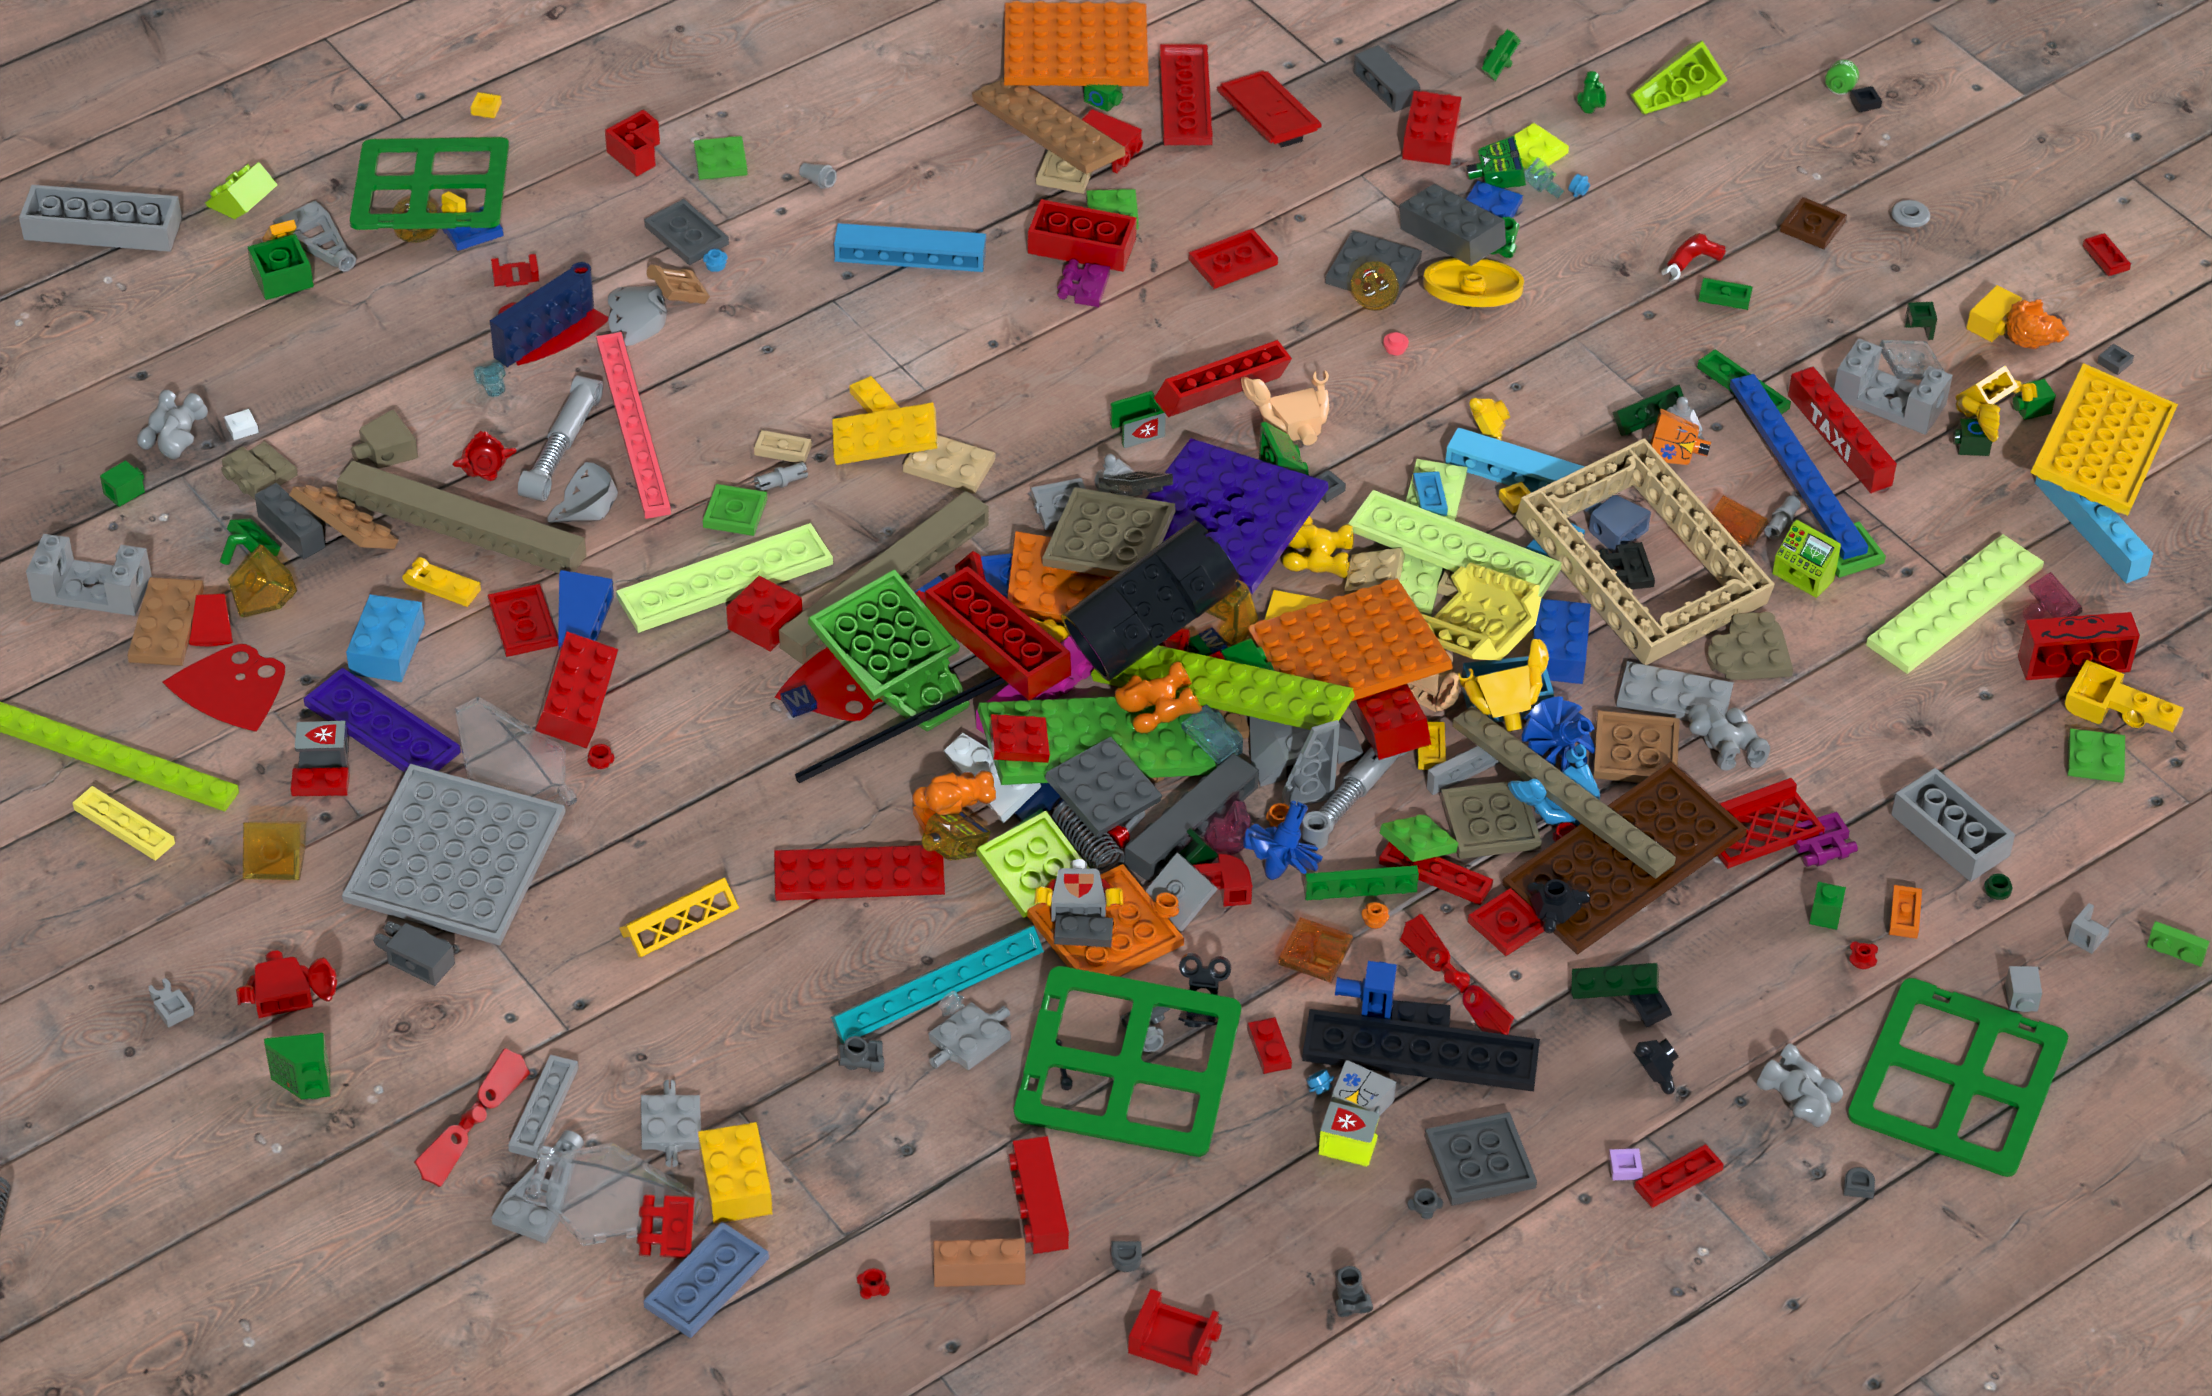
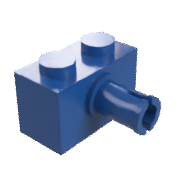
[1335,961,1397,1019]

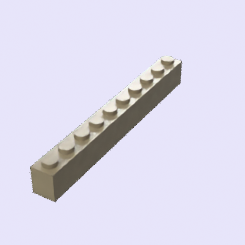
[337,460,586,573]
[779,491,989,664]

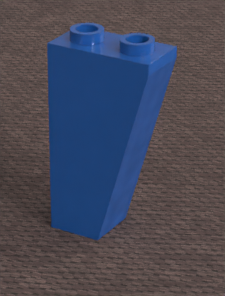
[558,570,614,649]

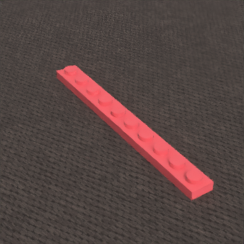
[596,332,671,519]

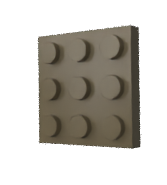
[1441,780,1542,859]

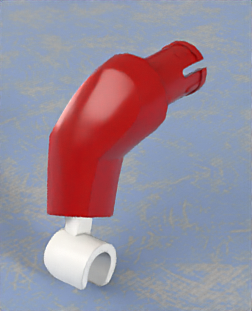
[1662,233,1726,282]

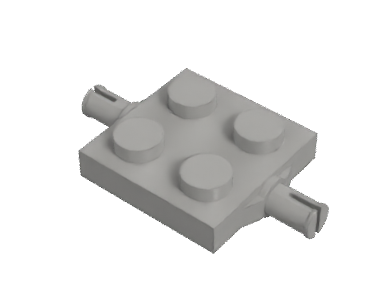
[929,1002,1011,1070]
[640,1080,701,1167]

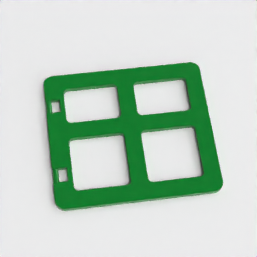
[350,137,509,230]
[1014,966,1242,1157]
[1848,978,2069,1177]

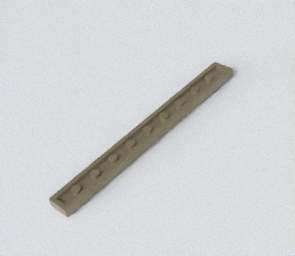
[1453,706,1676,879]

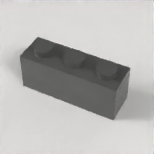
[1353,45,1420,112]
[255,483,325,560]

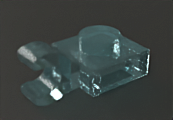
[1524,157,1564,198]

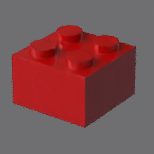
[726,575,803,652]

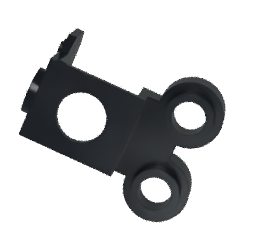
[1178,953,1232,1027]

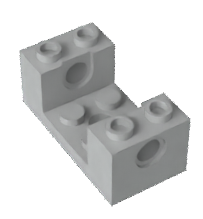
[1834,339,1953,435]
[26,534,152,616]

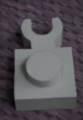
[149,978,194,1028]

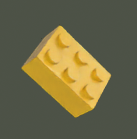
[698,1122,773,1224]

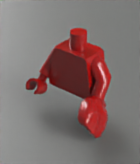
[236,950,337,1018]

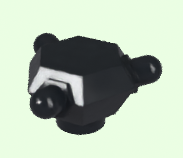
[1527,879,1590,934]
[1634,1038,1679,1095]

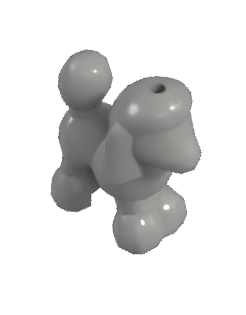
[137,390,208,460]
[1688,704,1770,771]
[1756,1043,1843,1128]

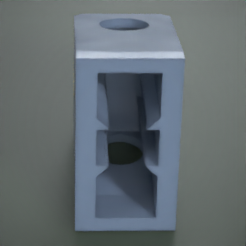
[1584,495,1651,553]

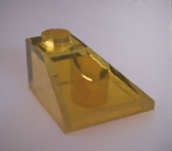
[227,544,297,618]
[243,821,306,880]

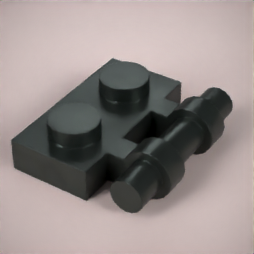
[1598,542,1655,590]

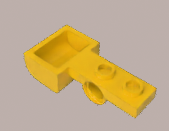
[2065,660,2184,733]

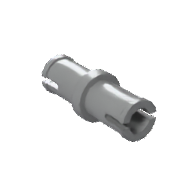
[754,462,808,491]
[1764,496,1801,539]

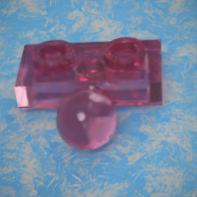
[2023,572,2083,620]

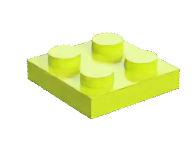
[1513,123,1569,175]

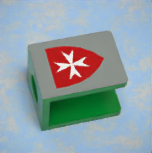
[1110,391,1166,448]

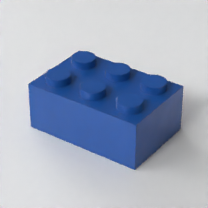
[1533,599,1591,684]

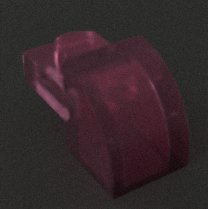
[1204,800,1250,855]

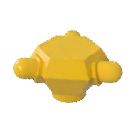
[1469,398,1511,441]

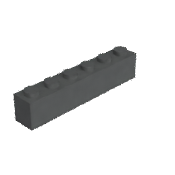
[1124,753,1259,882]

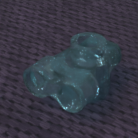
[473,362,506,397]

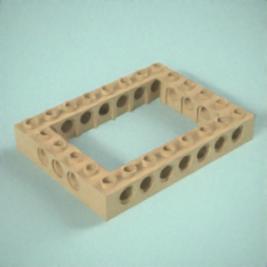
[1516,438,1775,665]

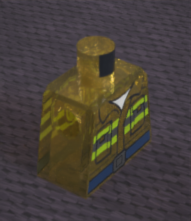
[922,811,991,861]

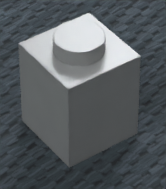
[2005,966,2042,1012]

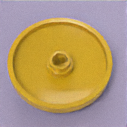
[1423,258,1524,307]

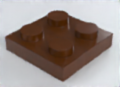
[1780,197,1847,249]

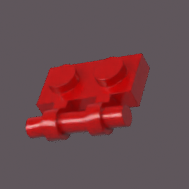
[637,1195,695,1259]

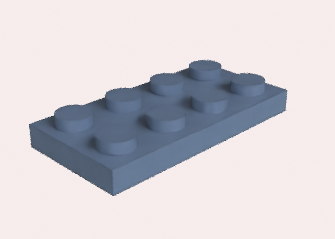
[643,1222,769,1338]

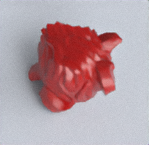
[452,431,517,481]

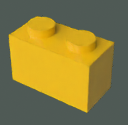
[1966,285,2023,342]

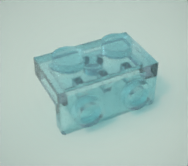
[1182,704,1243,764]

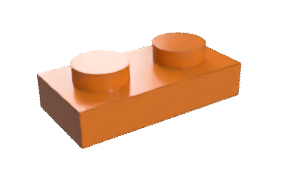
[1889,885,1922,939]

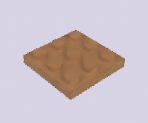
[1593,710,1680,783]

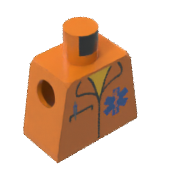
[1650,409,1711,465]

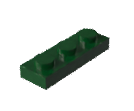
[1612,384,1684,436]
[1571,963,1659,999]

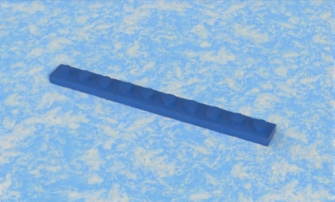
[1730,374,1868,560]

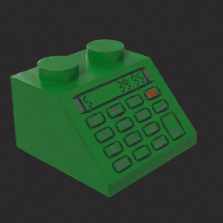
[1259,422,1309,476]
[264,1033,331,1099]

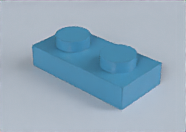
[1413,471,1448,516]

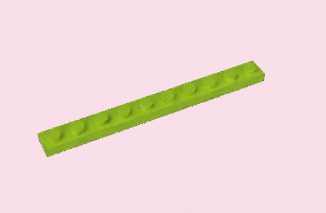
[0,702,239,812]

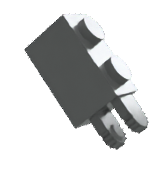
[373,921,455,986]

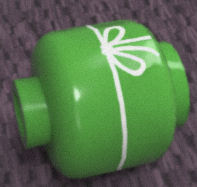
[1825,59,1859,95]

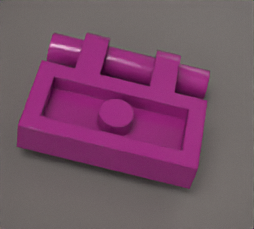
[1058,259,1110,307]
[1786,812,1858,867]

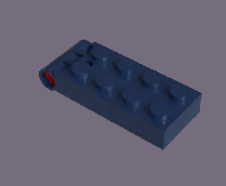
[490,262,594,367]

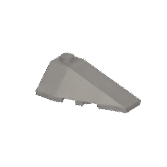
[1282,720,1340,807]

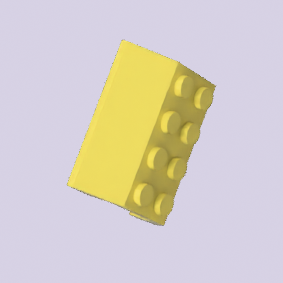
[1421,563,1541,661]

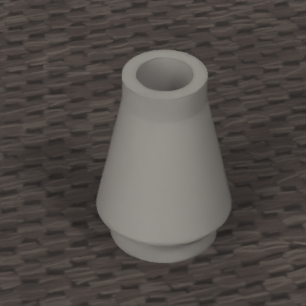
[799,163,837,189]

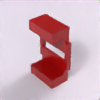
[491,254,539,287]

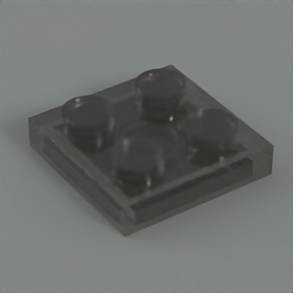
[1099,471,1173,496]

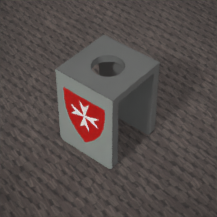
[295,721,349,768]

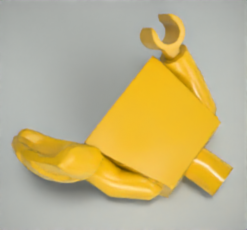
[1955,366,2037,442]
[1458,639,1549,732]

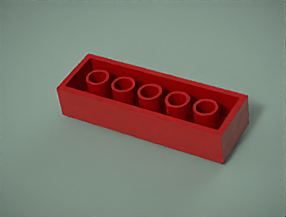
[925,566,1071,701]

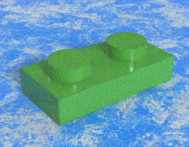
[2147,921,2210,967]

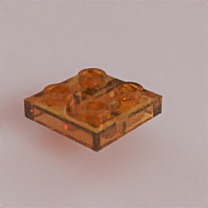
[1278,917,1353,983]

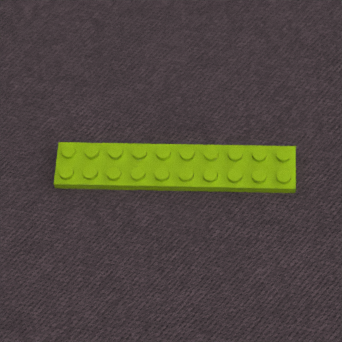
[1091,645,1355,730]

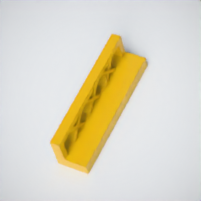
[619,878,739,957]

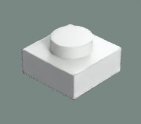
[224,409,259,440]

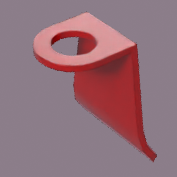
[189,594,233,646]

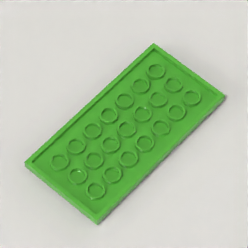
[978,697,1217,785]

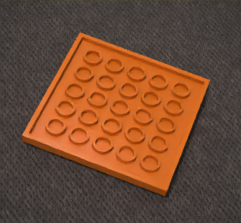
[1004,1,1149,86]
[1247,578,1453,701]

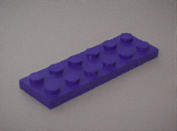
[303,667,461,773]

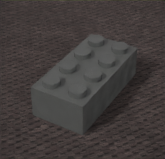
[1399,184,1506,266]

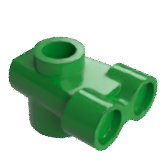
[1577,71,1606,114]
[1491,217,1520,258]

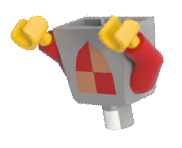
[1034,859,1123,921]

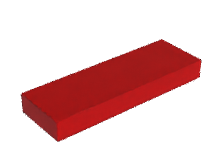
[1634,1144,1724,1208]

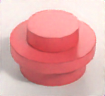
[1383,332,1409,355]

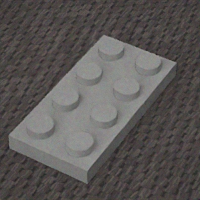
[1616,661,1734,721]

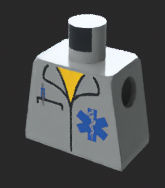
[1331,1060,1396,1115]

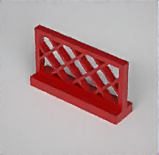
[1717,778,1825,869]

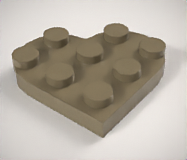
[1707,612,1793,680]

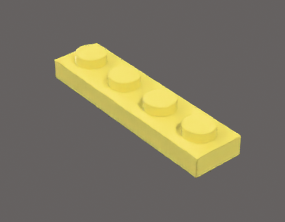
[73,786,175,861]

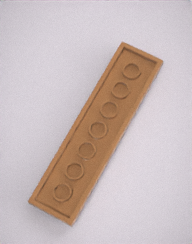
[972,77,1125,174]

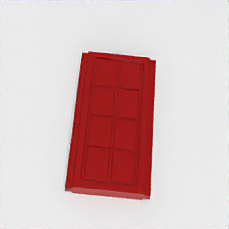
[1217,70,1322,144]

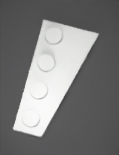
[944,733,1041,823]

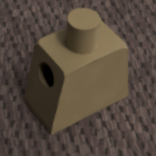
[351,410,418,468]

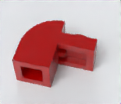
[1192,854,1252,907]

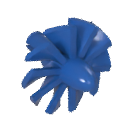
[1521,696,1595,773]
[1243,801,1323,880]

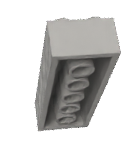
[19,185,182,252]

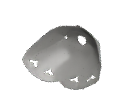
[608,286,668,346]
[547,462,618,522]

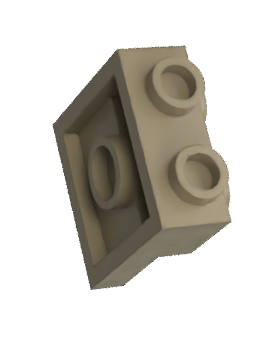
[221,441,298,499]

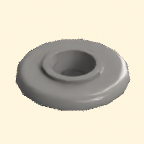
[1891,200,1930,228]

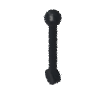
[1056,1039,1073,1090]

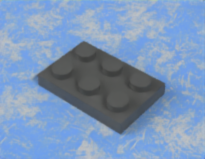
[644,199,729,266]

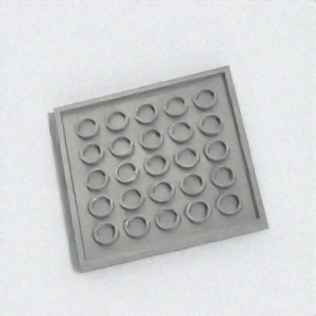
[342,764,566,946]

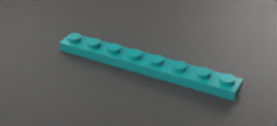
[831,925,1044,1044]

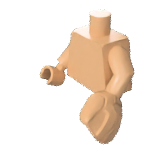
[1241,370,1330,445]
[1407,650,1459,712]

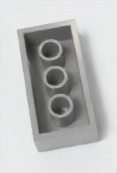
[1891,768,2015,882]

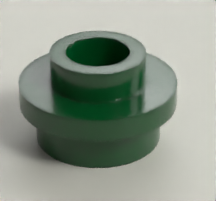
[1984,873,2013,900]

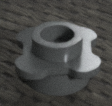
[1407,1188,1443,1219]

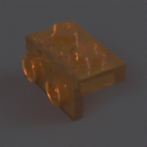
[1711,495,1769,548]

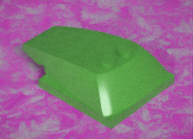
[808,569,970,732]

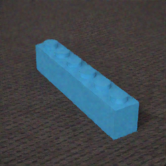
[834,223,986,272]

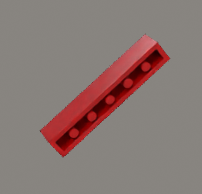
[1154,340,1292,418]

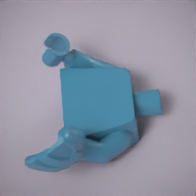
[1508,744,1600,827]

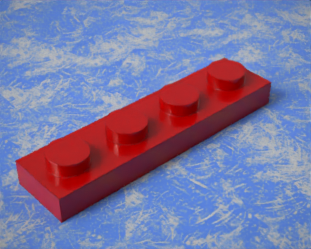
[1379,842,1493,905]

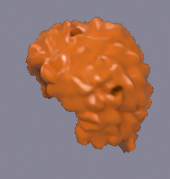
[2006,299,2069,349]

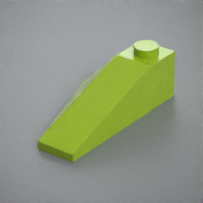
[1630,41,1728,114]

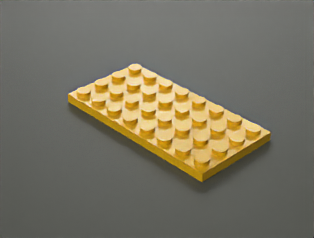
[2030,363,2178,516]

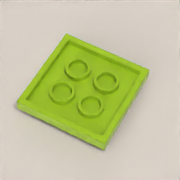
[976,811,1089,918]

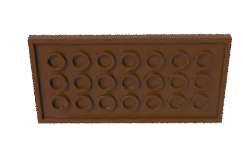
[1502,762,1747,955]

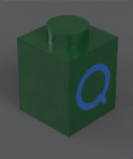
[1953,418,1992,456]

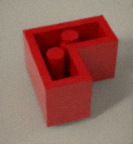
[605,109,660,177]

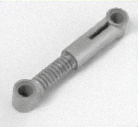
[518,376,603,501]
[1301,747,1408,850]

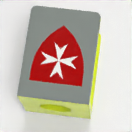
[1319,1101,1380,1166]

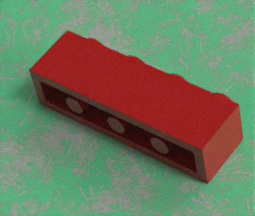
[1008,1136,1069,1254]

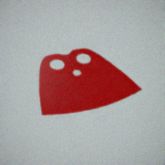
[498,290,609,366]
[162,644,285,732]
[775,648,883,721]

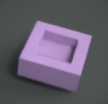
[1609,1149,1643,1180]

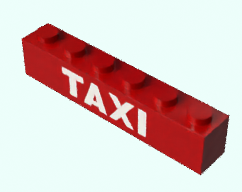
[1788,366,1897,493]

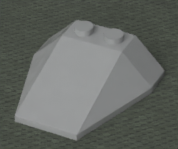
[1250,717,1364,787]

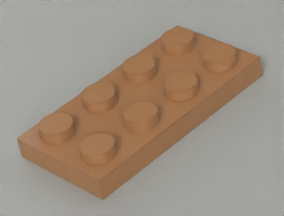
[289,485,398,549]
[127,577,204,666]

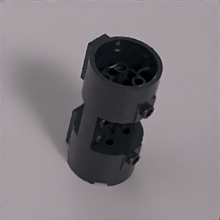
[1061,520,1241,681]

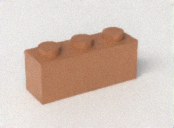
[933,1238,1025,1287]

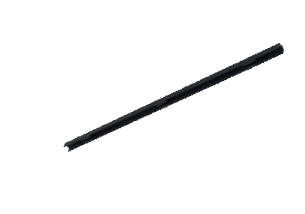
[795,675,1006,783]

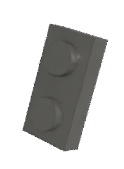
[1054,915,1113,947]

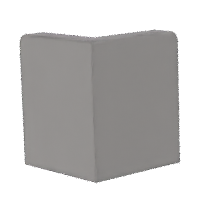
[2068,903,2109,954]

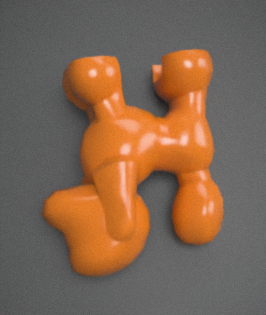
[1115,661,1202,734]
[912,770,996,816]

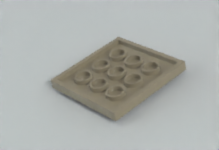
[1042,487,1176,578]

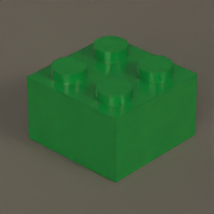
[247,234,314,300]

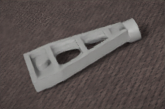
[273,200,356,272]
[491,1130,584,1244]

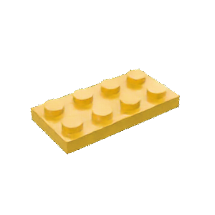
[832,402,938,465]

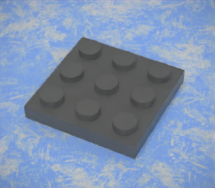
[1325,231,1422,304]
[1045,737,1163,838]
[1425,1112,1537,1206]

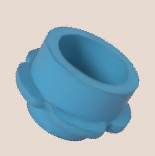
[1568,174,1590,197]
[703,249,728,272]
[1306,1069,1334,1095]

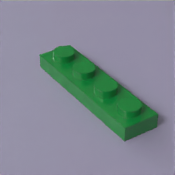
[1697,349,1791,415]
[1304,865,1419,900]

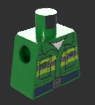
[1466,136,1526,188]

